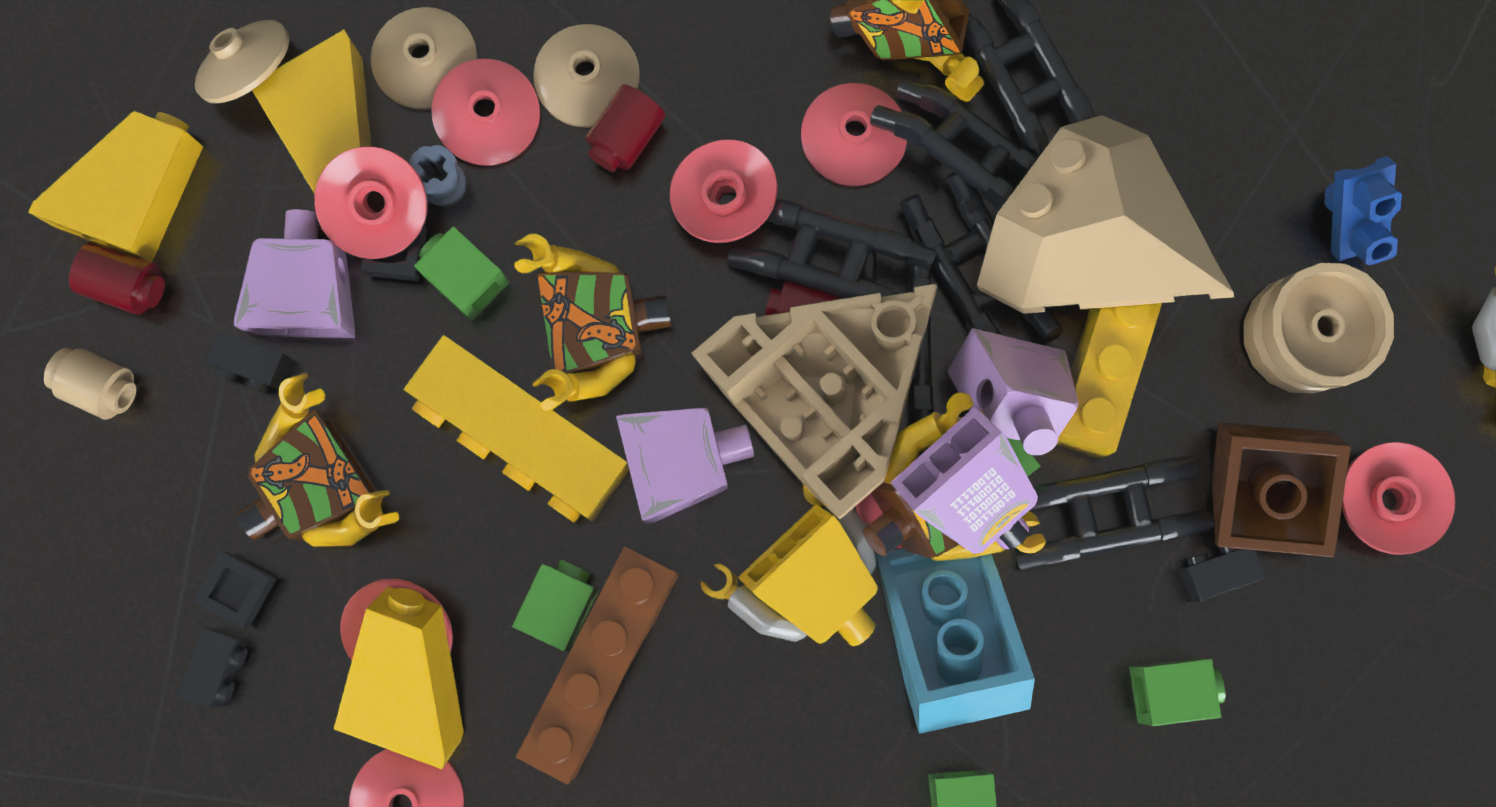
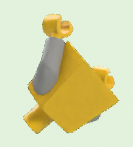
[701,485,878,646]

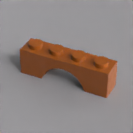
[515,546,678,785]

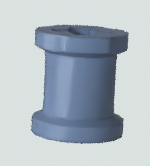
[409,145,467,207]

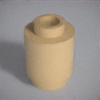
[44,348,136,420]

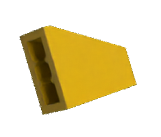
[252,30,372,194]
[28,111,203,262]
[334,586,464,769]

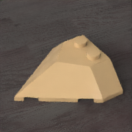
[977,115,1234,314]
[692,284,937,519]

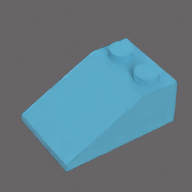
[876,548,1035,734]

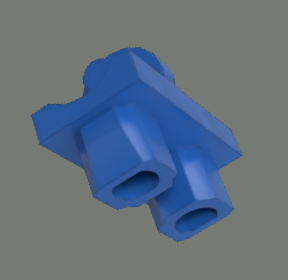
[1324,156,1402,265]

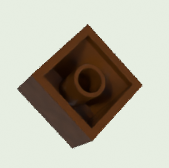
[1212,422,1351,557]

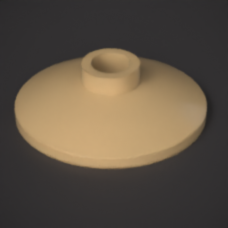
[371,7,478,111]
[195,20,289,103]
[533,24,640,128]

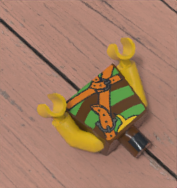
[830,0,984,102]
[514,234,671,411]
[235,373,399,547]
[863,392,1046,561]

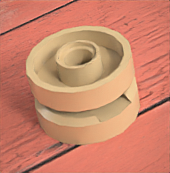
[1244,263,1394,393]

